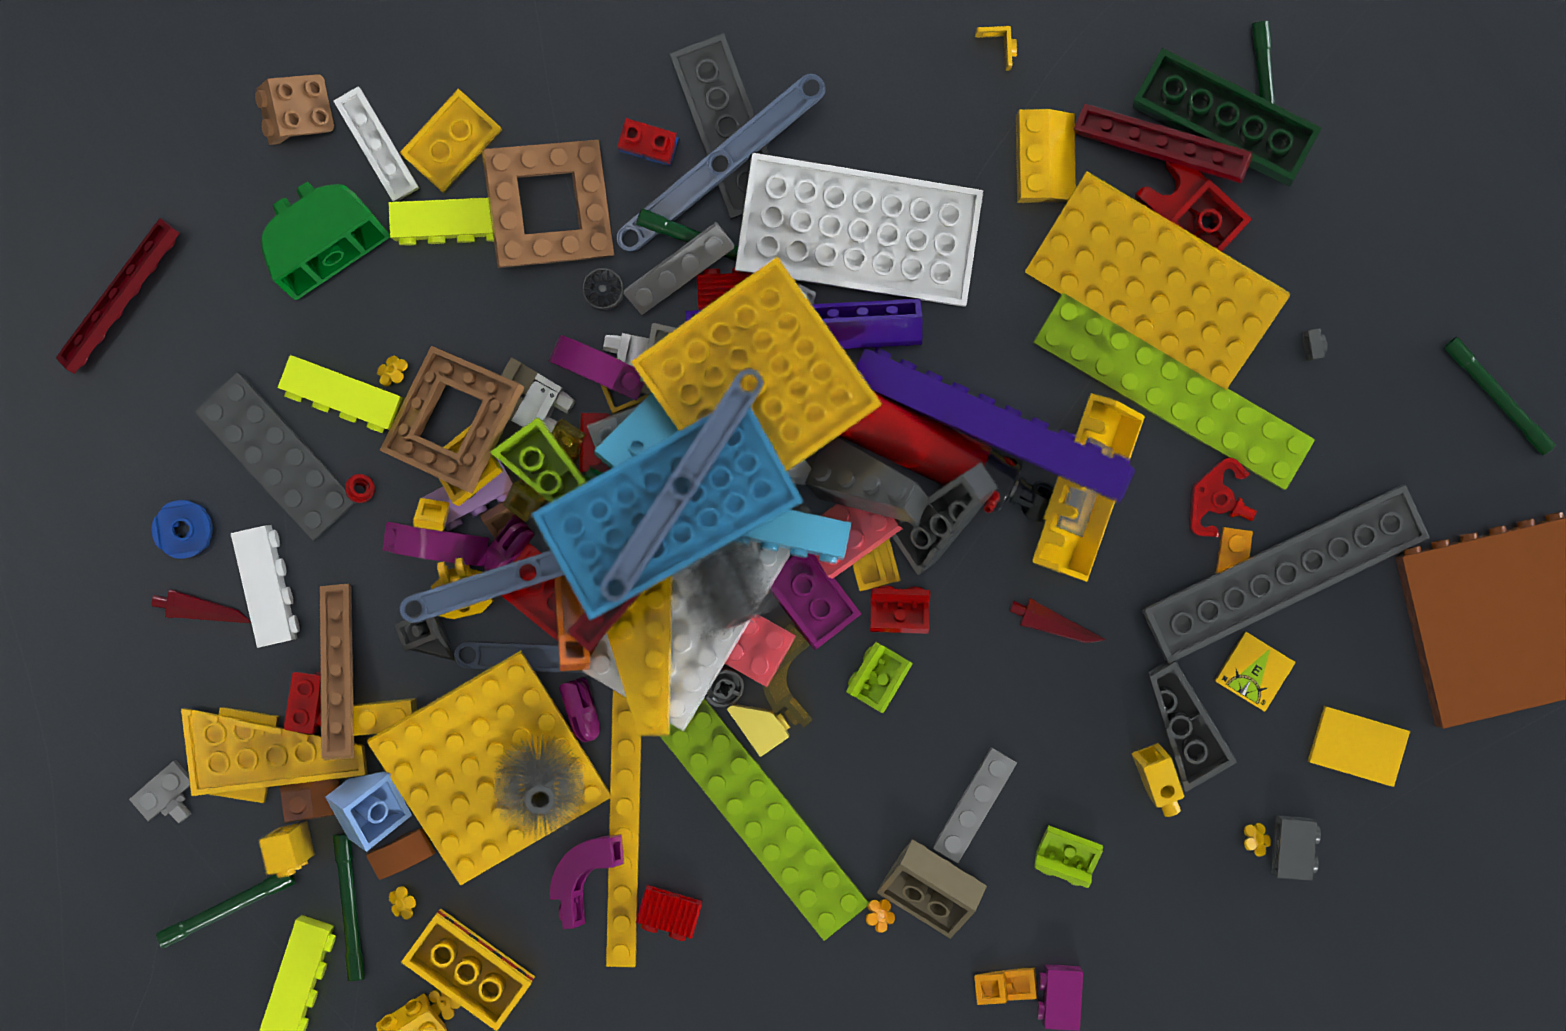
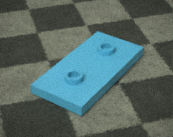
[594,393,679,469]

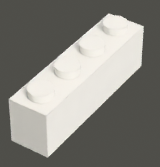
[231,525,300,648]

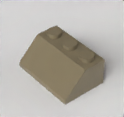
[877,839,987,939]

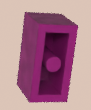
[1037,964,1083,1031]

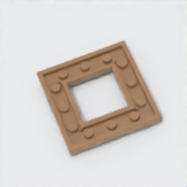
[482,140,614,268]
[380,346,524,494]

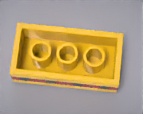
[401,909,535,1031]

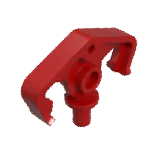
[1189,458,1257,537]

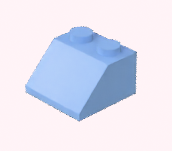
[325,771,412,852]

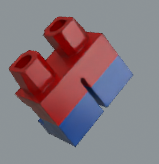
[617,118,680,167]

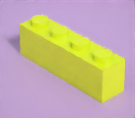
[389,198,494,246]
[278,355,405,433]
[259,915,336,1031]

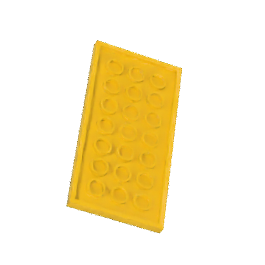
[1025,171,1290,390]

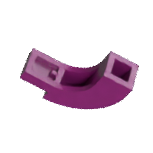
[548,335,645,401]
[382,522,489,566]
[550,835,624,929]

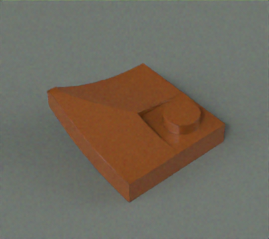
[280,779,340,823]

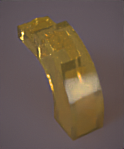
[503,418,586,522]
[762,621,813,728]

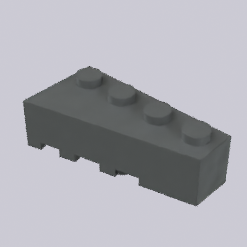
[1148,660,1237,792]

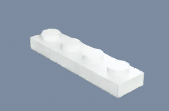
[334,86,420,202]

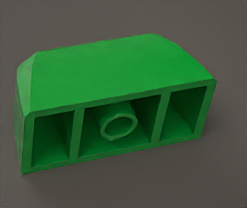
[260,182,390,300]

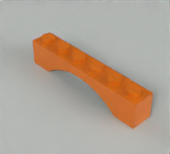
[554,575,590,671]

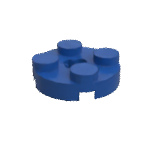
[151,500,213,559]

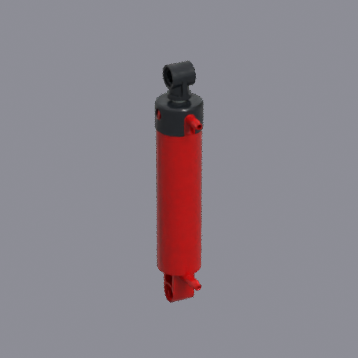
[839,391,1054,522]

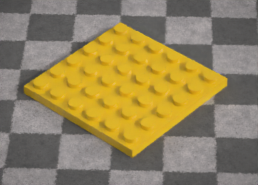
[631,257,882,472]
[367,650,611,886]

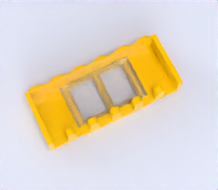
[1032,393,1145,582]

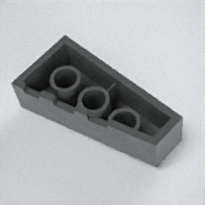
[805,437,929,525]
[892,463,998,575]

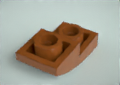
[366,828,435,880]

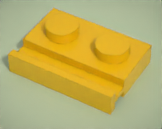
[852,539,901,591]

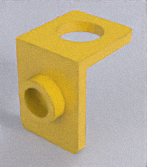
[975,26,1017,71]
[600,384,649,414]

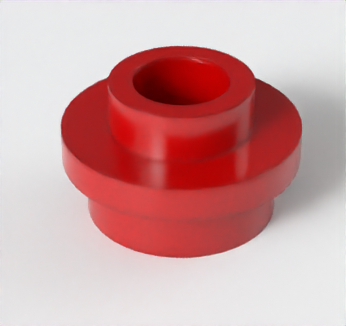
[345,474,375,503]

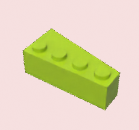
[490,417,587,503]

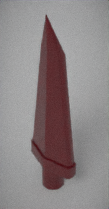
[151,589,251,623]
[1009,598,1106,643]

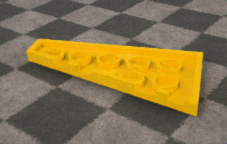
[607,575,673,736]
[181,708,368,796]

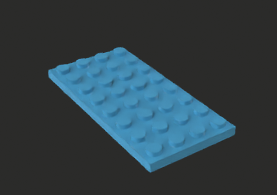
[532,407,803,620]

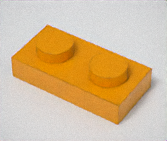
[1215,527,1253,574]

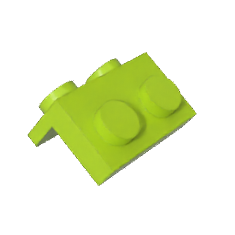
[846,642,913,713]
[1034,825,1103,888]

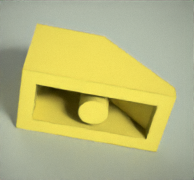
[727,704,791,757]

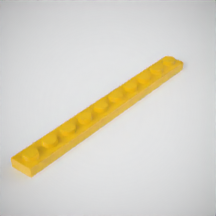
[606,690,642,967]

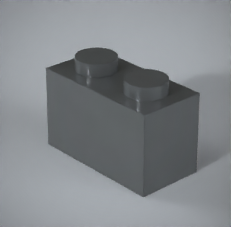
[1271,815,1321,881]

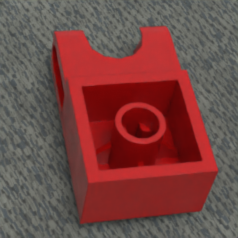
[1135,161,1252,252]

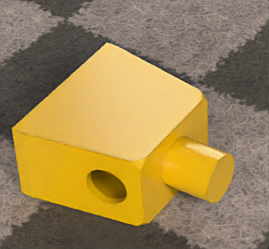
[1132,743,1184,817]

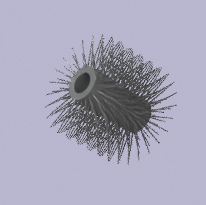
[673,541,780,639]
[494,734,585,839]

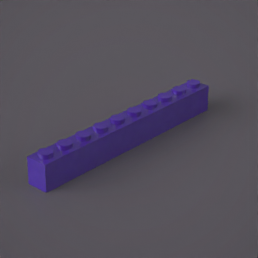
[856,347,1135,503]

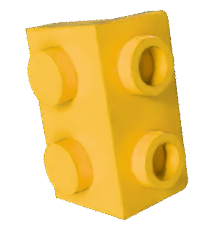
[376,994,447,1031]

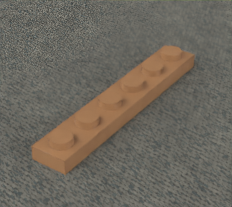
[320,584,354,760]

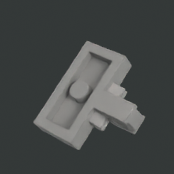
[129,760,192,823]

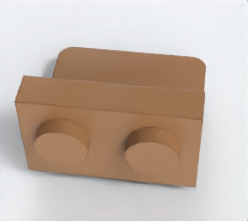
[255,74,334,145]

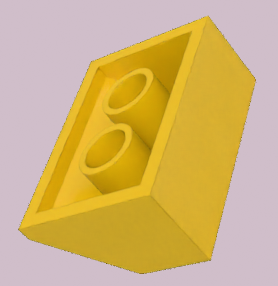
[1016,109,1076,203]

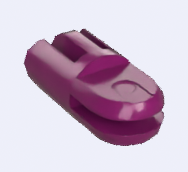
[483,514,535,571]
[559,677,600,742]

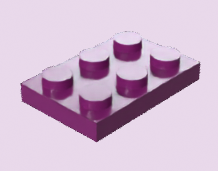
[769,553,861,650]

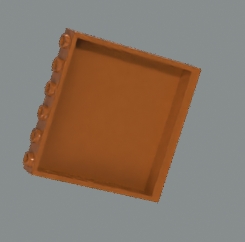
[1395,512,1566,729]

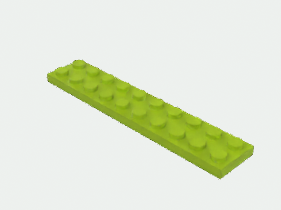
[1033,293,1315,490]
[660,697,869,941]

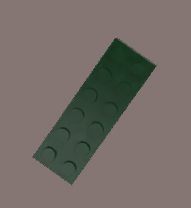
[1133,48,1322,187]

